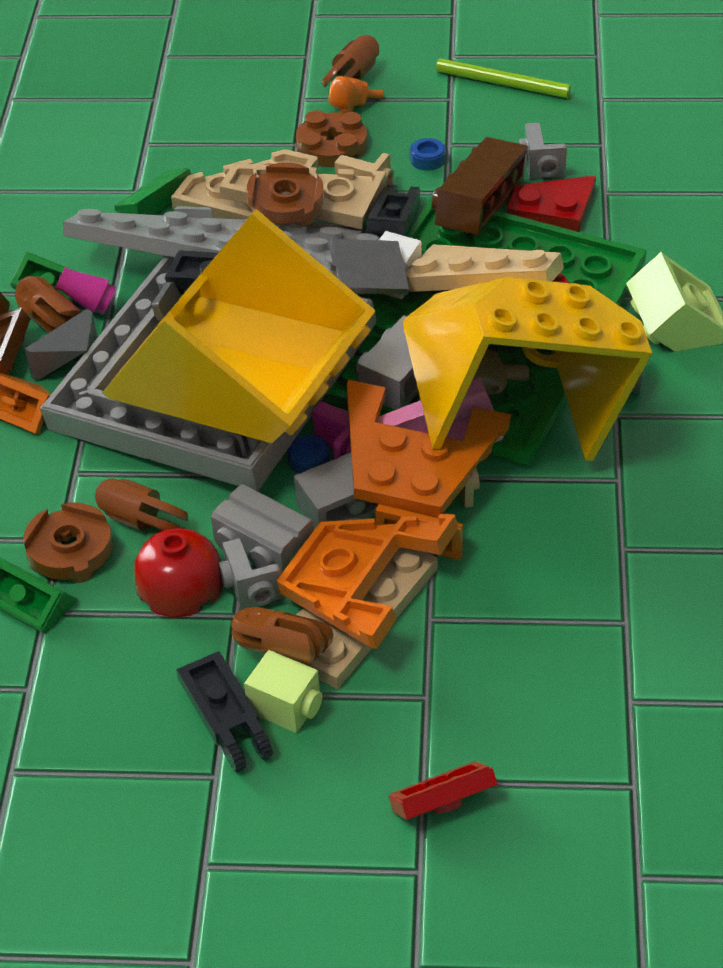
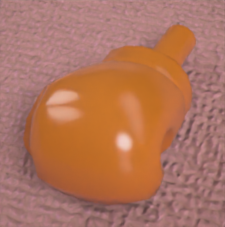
[329,76,384,113]

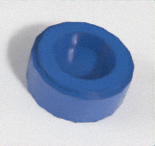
[410,138,446,171]
[287,435,329,473]

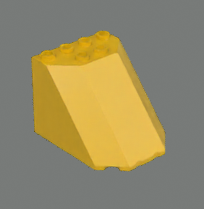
[102,209,376,443]
[403,277,652,461]

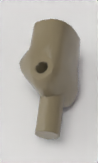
[473,349,529,395]

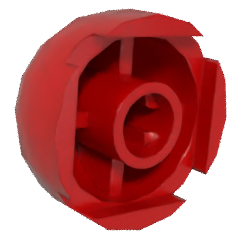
[134,528,223,618]

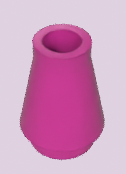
[55,267,117,315]

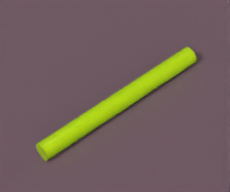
[436,58,571,99]

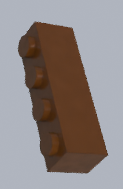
[431,137,528,235]

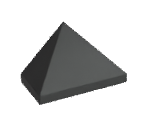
[25,309,97,381]

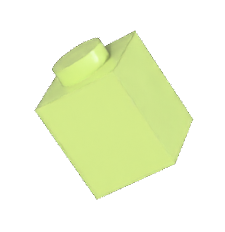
[244,650,322,733]

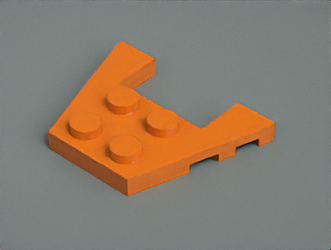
[347,379,511,517]
[276,514,459,649]

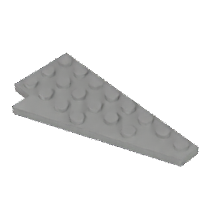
[63,209,378,275]

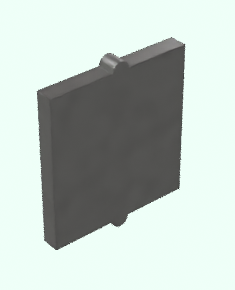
[329,239,409,295]

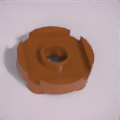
[296,110,367,167]
[247,163,324,226]
[23,502,113,583]

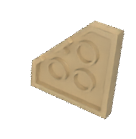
[171,149,319,220]

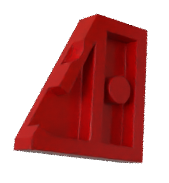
[506,176,596,232]

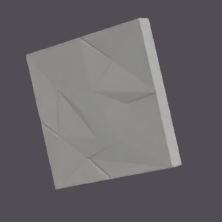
[40,256,377,491]

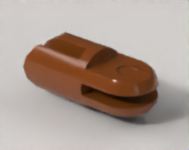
[321,35,379,88]
[15,276,82,333]
[95,478,189,531]
[231,607,334,666]

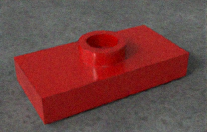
[388,761,498,820]

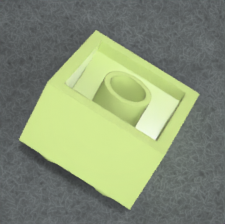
[626,252,723,352]

